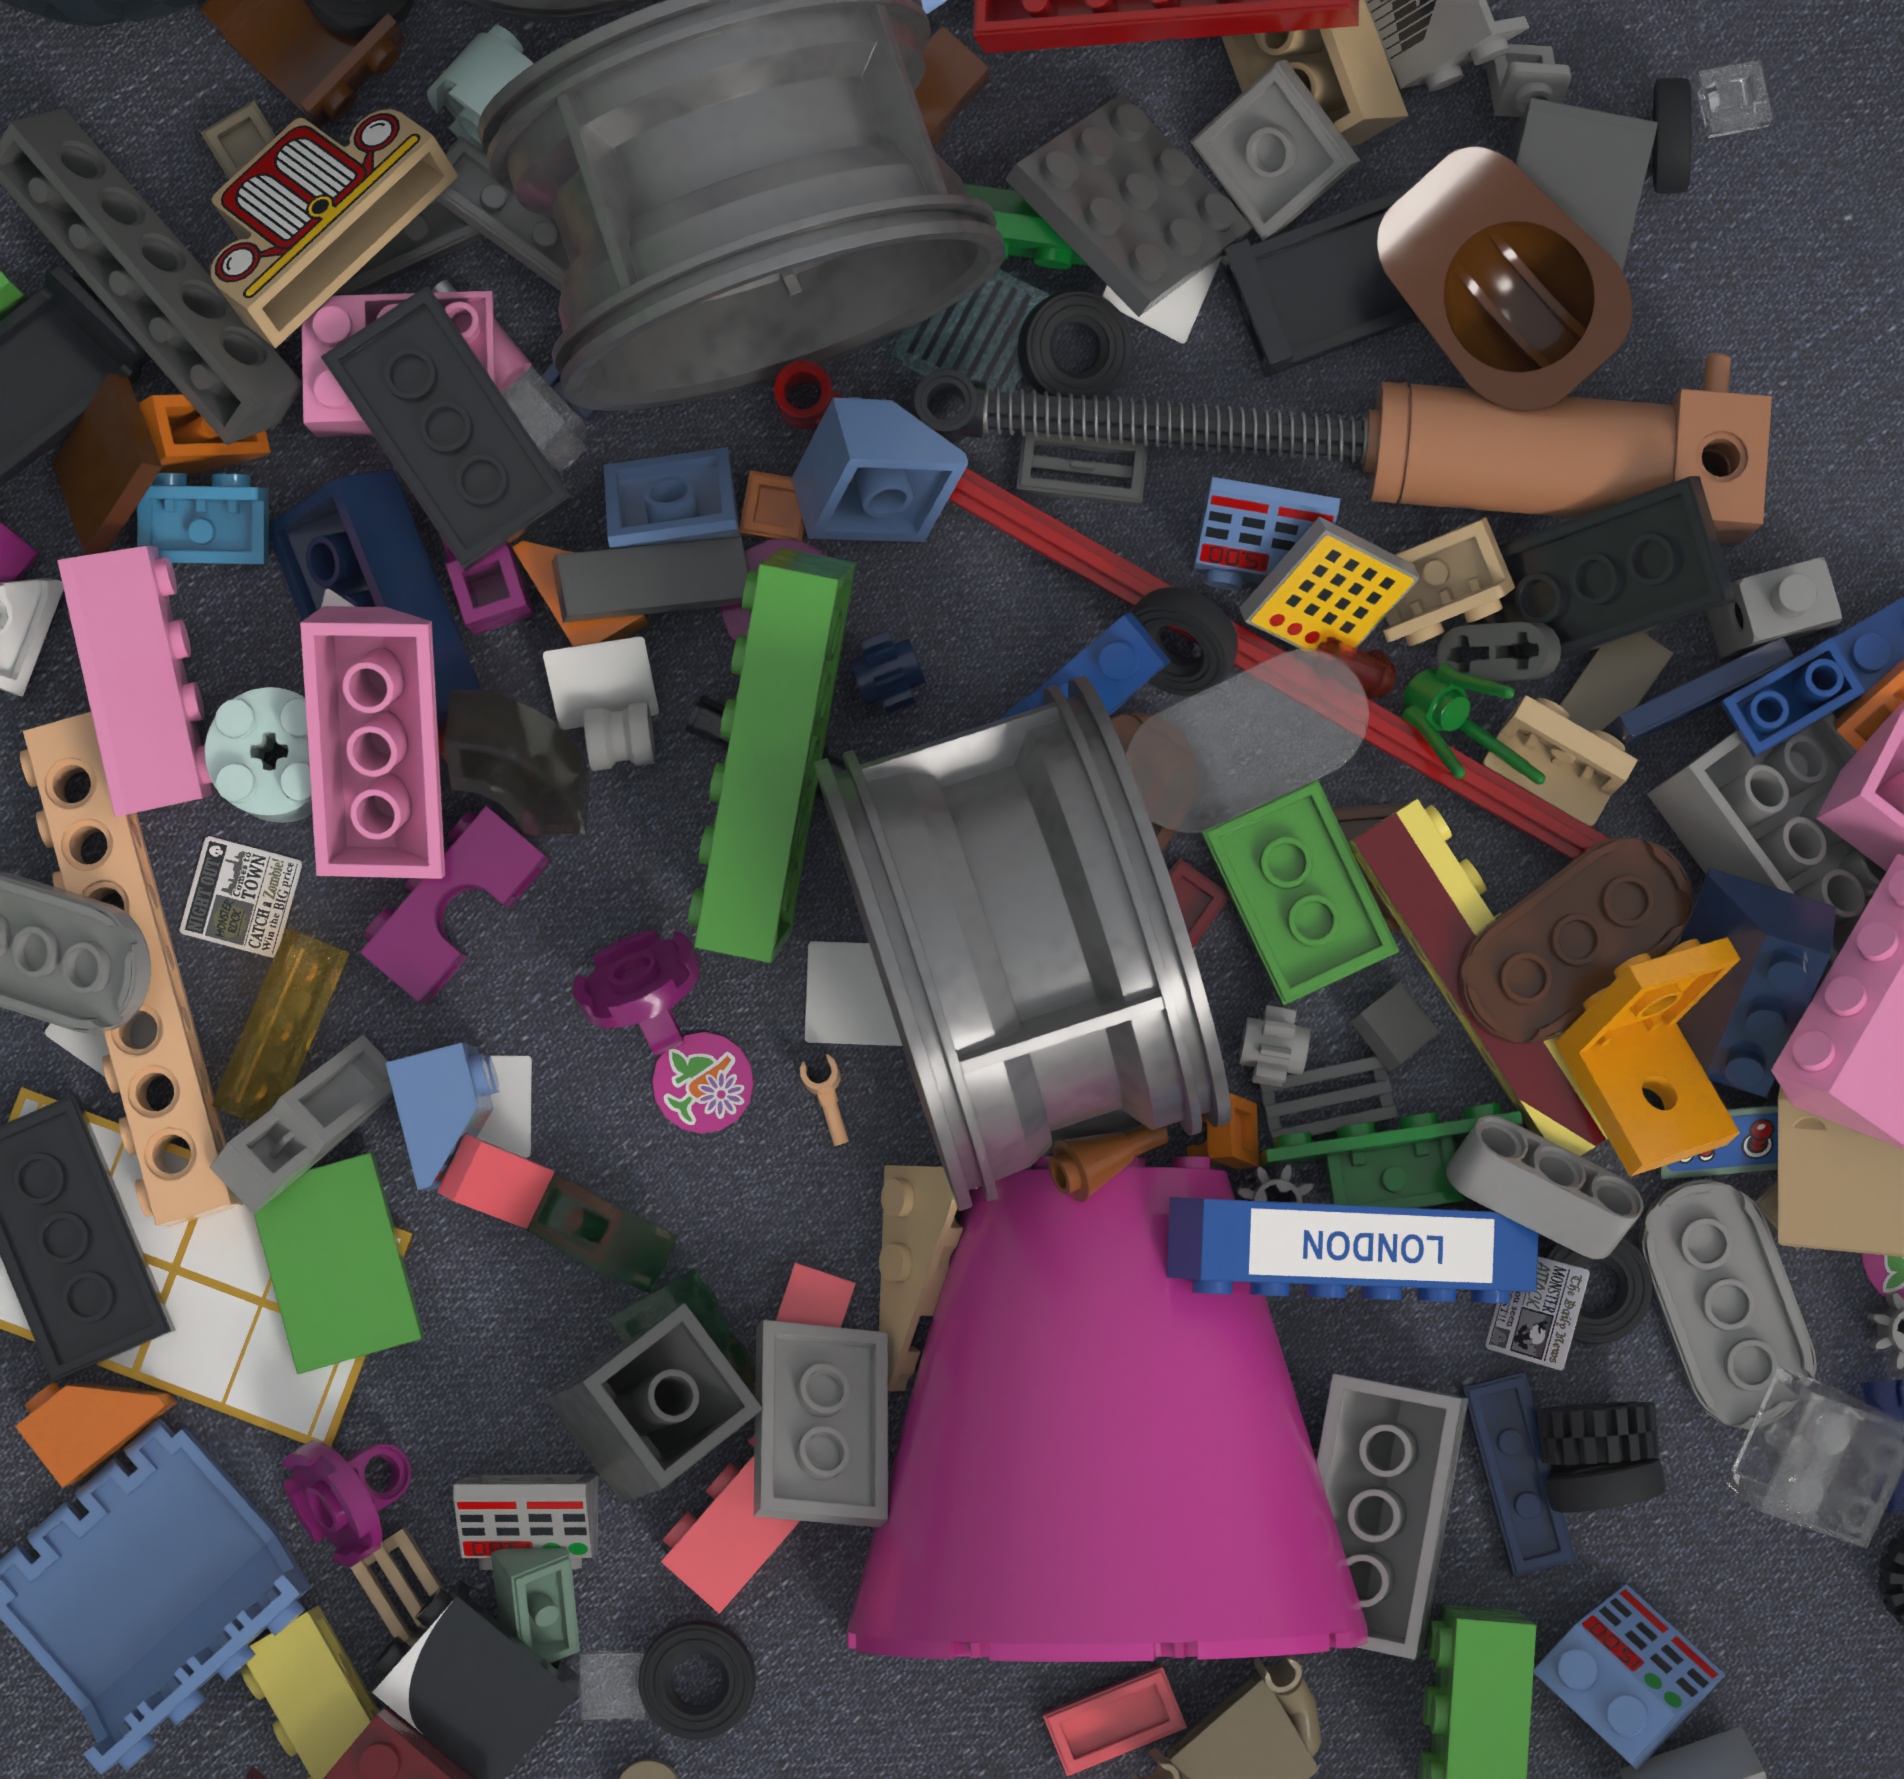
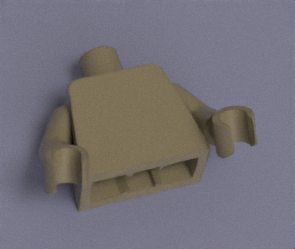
[1131,1655,1322,1779]

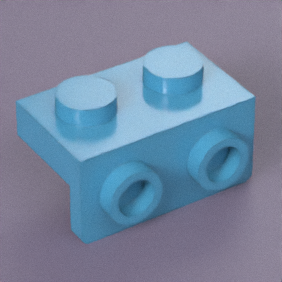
[137,473,269,564]

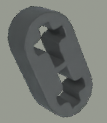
[1437,622,1561,682]

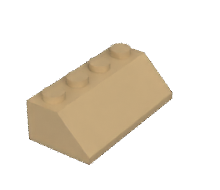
[1221,0,1409,147]

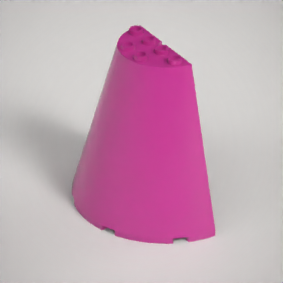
[847,1156,1368,1662]

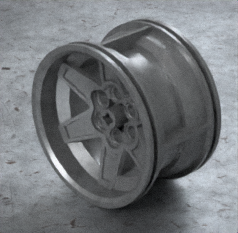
[477,0,1006,411]
[814,676,1231,1211]

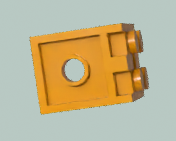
[1554,937,1741,1177]

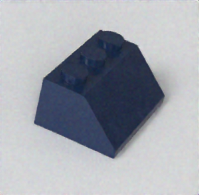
[1677,868,1836,1098]

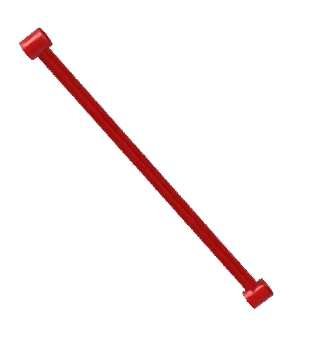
[774,361,1610,860]

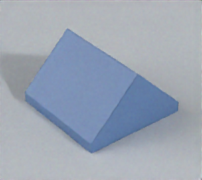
[603,447,741,549]

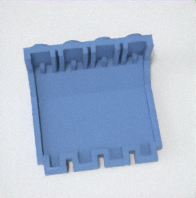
[0,1418,311,1775]

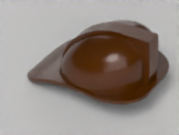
[1376,146,1633,412]

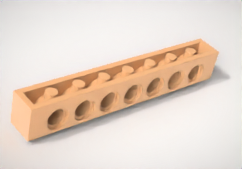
[20,711,243,1227]

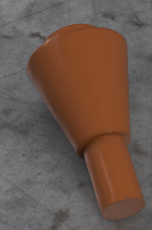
[1049,1124,1168,1202]

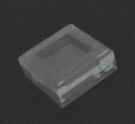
[580,1650,647,1720]

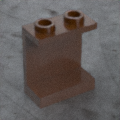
[200,0,405,129]

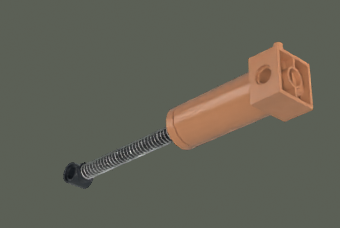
[914,353,1772,546]

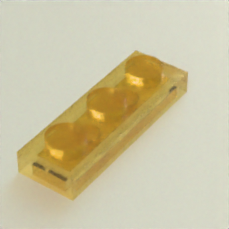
[212,927,349,1122]

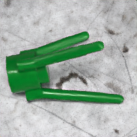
[1402,663,1546,785]

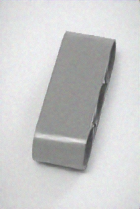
[1446,1115,1644,1259]

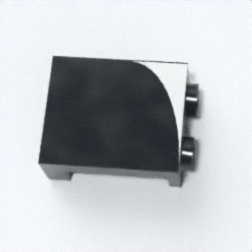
[371,1579,579,1779]

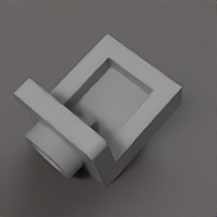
[1485,44,1572,117]

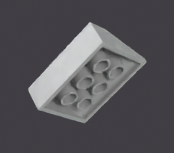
[1647,714,1886,993]

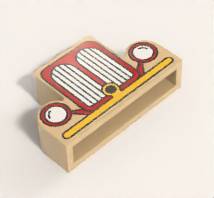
[210,109,459,349]

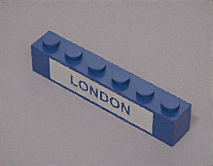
[1167,1197,1538,1304]

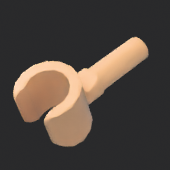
[800,1054,849,1146]

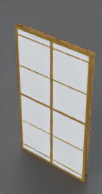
[0,1087,414,1448]

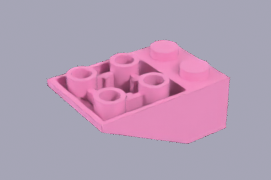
[302,291,496,438]

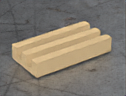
[350,1527,446,1641]

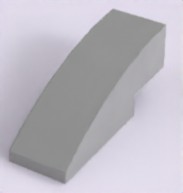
[209,1035,393,1214]

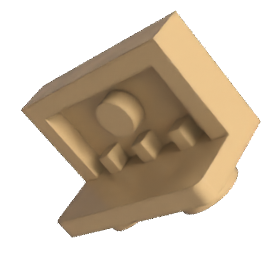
[1383,517,1515,646]
[1482,695,1638,827]

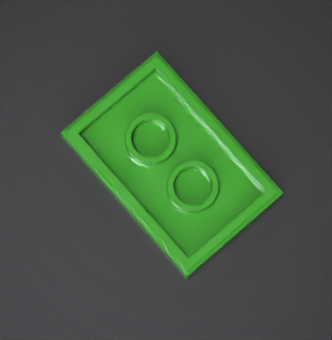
[1200,778,1400,1007]
[254,1152,425,1375]

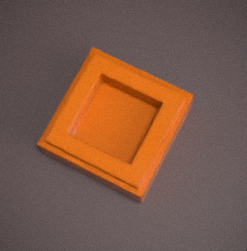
[739,470,805,542]

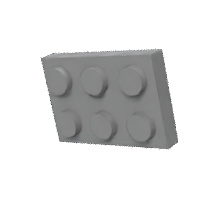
[753,1320,888,1528]

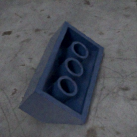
[269,468,486,729]

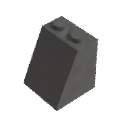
[1508,98,1658,271]
[546,1303,763,1503]

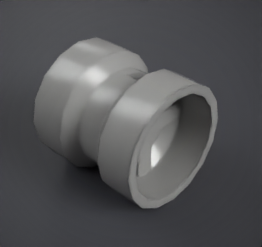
[584,701,656,771]

